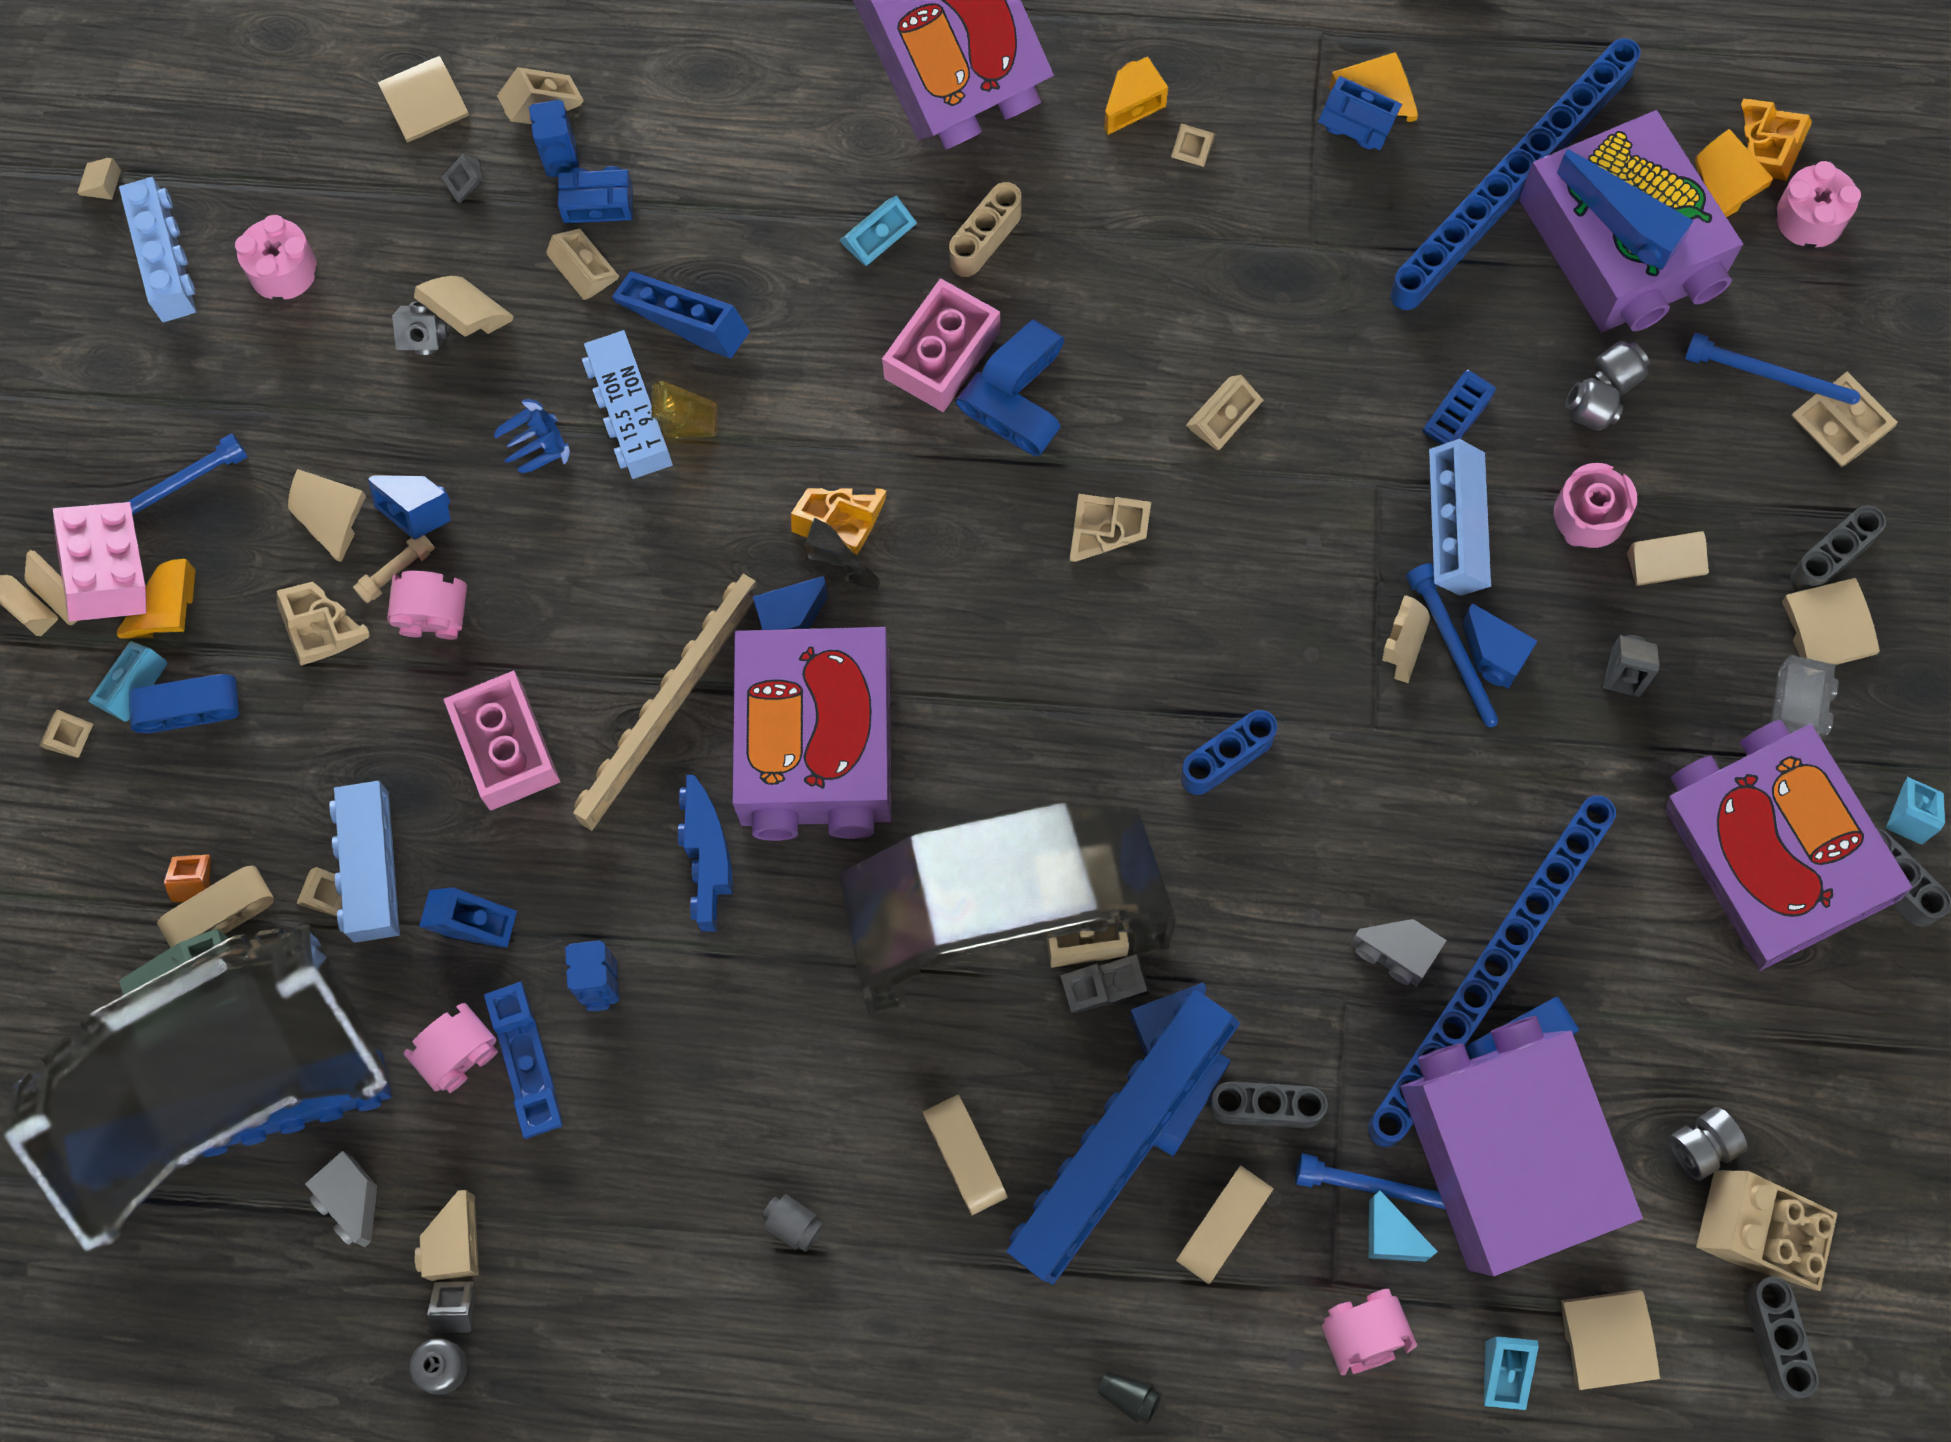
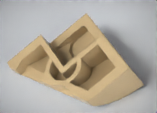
[288,469,366,562]
[1069,494,1151,562]
[277,582,369,666]
[1382,596,1430,683]

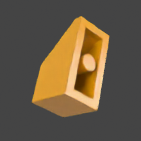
[1104,56,1168,135]

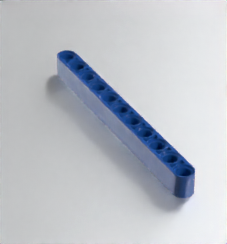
[1390,38,1641,310]
[1368,795,1616,1147]

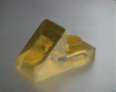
[651,380,718,438]

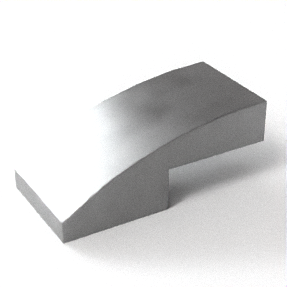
[1061,954,1150,1013]

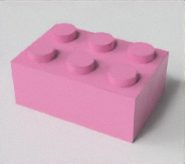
[882,278,1001,413]
[53,502,146,622]
[443,671,560,811]

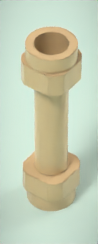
[353,535,435,603]

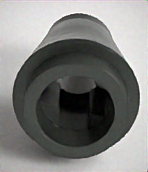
[1097,1371,1162,1424]

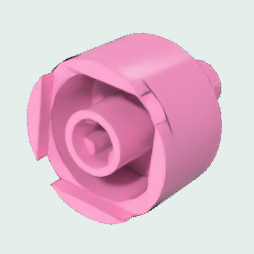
[1776,161,1861,247]
[235,215,317,300]
[1554,463,1637,548]
[387,571,467,640]
[404,1003,498,1093]
[1321,1289,1417,1375]

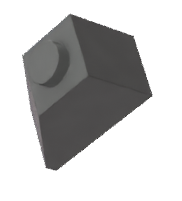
[1603,635,1659,698]

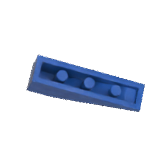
[1557,149,1693,270]
[611,271,750,358]

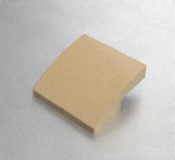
[378,56,469,143]
[414,276,513,337]
[1791,372,1898,468]
[1782,578,1880,672]
[1561,1289,1660,1390]

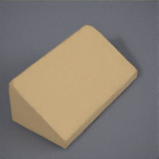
[547,228,619,300]
[1186,375,1264,450]
[1627,531,1709,586]
[25,550,77,625]
[0,575,58,637]

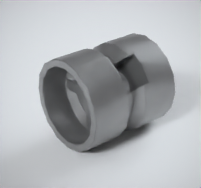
[1668,1107,1748,1181]

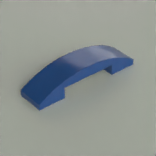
[484,982,563,1139]

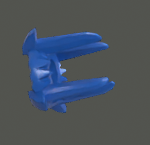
[494,399,570,473]

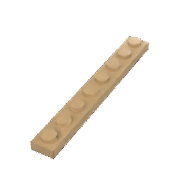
[573,574,759,831]

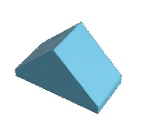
[1885,777,1945,845]
[1368,1191,1438,1262]
[1484,1337,1539,1410]

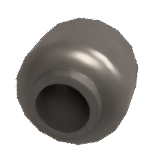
[1593,341,1650,395]
[1565,378,1623,431]
[409,1339,468,1394]

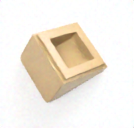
[1171,124,1216,167]
[77,158,121,200]
[39,709,93,758]
[297,867,342,917]

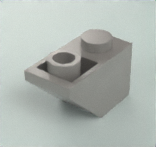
[1351,919,1447,987]
[305,1151,377,1247]

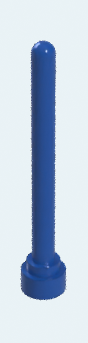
[1685,332,1860,405]
[127,433,248,515]
[1405,563,1498,728]
[1295,1153,1445,1209]

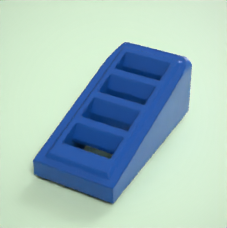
[1422,370,1496,445]

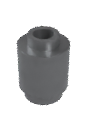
[762,1194,824,1252]

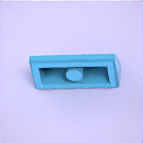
[839,195,917,266]
[88,641,167,722]

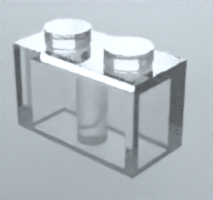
[1771,655,1839,738]

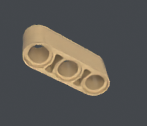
[949,182,1021,277]
[157,866,274,948]
[922,1094,1008,1215]
[1176,1165,1274,1284]

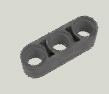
[1790,505,1886,592]
[1876,828,1951,927]
[1209,1081,1328,1129]
[1745,1277,1819,1400]

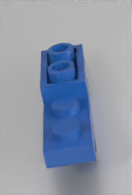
[678,775,733,932]

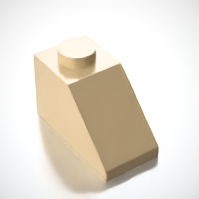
[497,67,584,124]
[415,1190,479,1281]

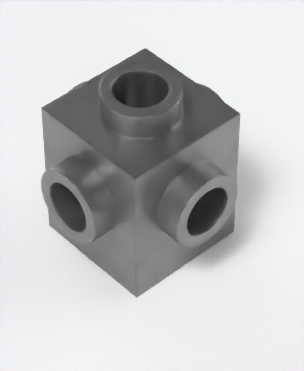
[392,301,450,355]

